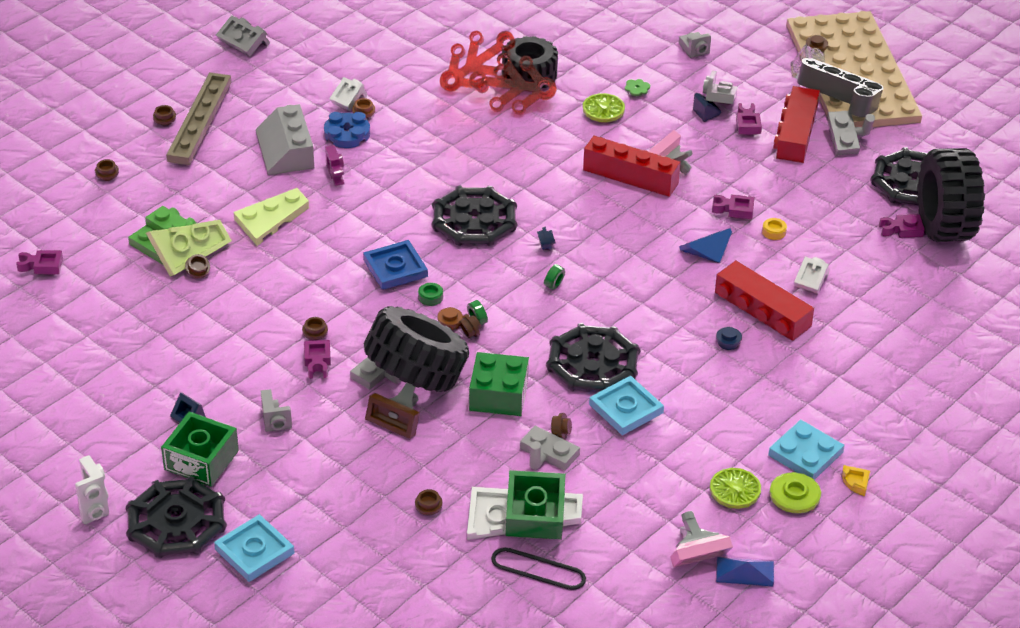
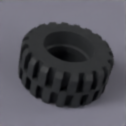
[917,148,985,242]
[364,306,469,392]

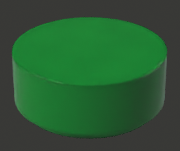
[544,264,565,290]
[418,283,443,306]
[467,300,488,325]

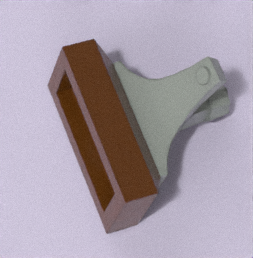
[365,382,420,439]

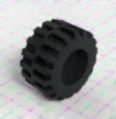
[502,36,558,91]

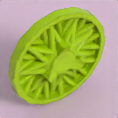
[583,93,625,122]
[710,468,761,509]
[769,472,821,514]

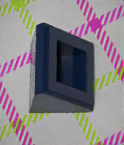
[693,93,722,122]
[170,392,206,423]

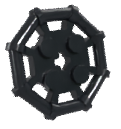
[870,147,927,206]
[431,185,518,246]
[546,323,641,391]
[125,476,227,558]

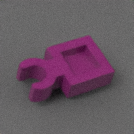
[736,103,762,135]
[325,145,344,186]
[712,194,755,219]
[879,214,924,238]
[16,250,63,275]
[304,340,331,379]

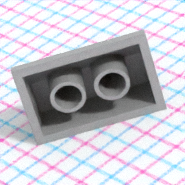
[256,104,315,175]

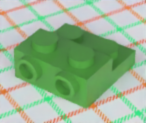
[128,205,196,265]

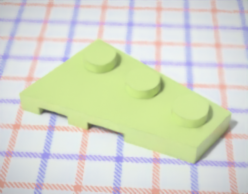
[233,188,309,246]
[146,220,232,276]

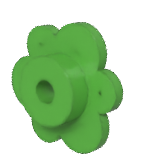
[625,79,651,96]

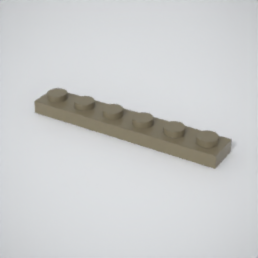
[166,72,232,165]

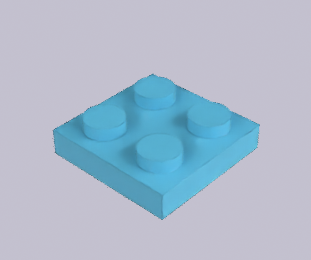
[589,376,664,435]
[768,419,845,480]
[214,514,295,582]

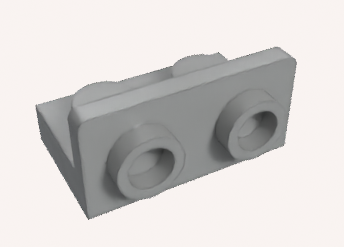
[216,15,270,56]
[703,70,738,104]

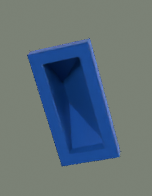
[679,228,732,263]
[716,557,774,587]

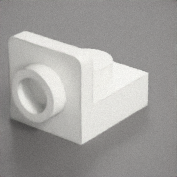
[329,77,368,111]
[794,257,829,294]

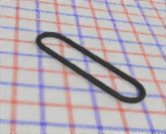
[491,547,586,590]

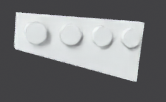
[467,487,583,540]

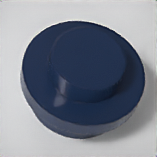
[537,226,556,251]
[716,327,742,350]

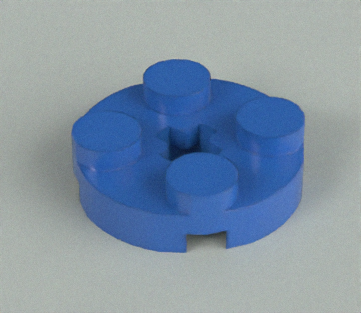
[324,112,370,148]

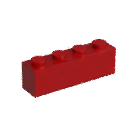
[773,86,820,163]
[583,135,681,197]
[715,260,814,341]

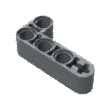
[797,58,883,117]

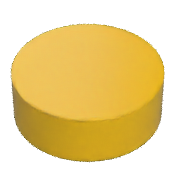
[762,218,787,240]

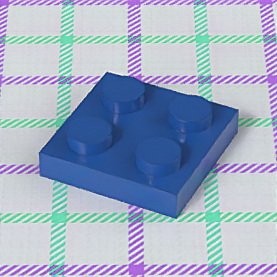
[363,240,428,290]

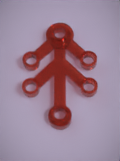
[440,30,516,93]
[469,53,557,115]

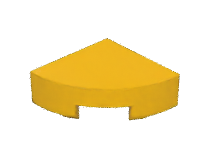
[842,465,870,496]

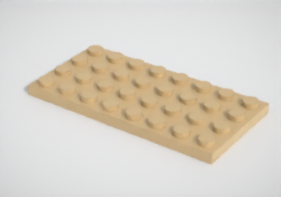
[786,11,922,127]

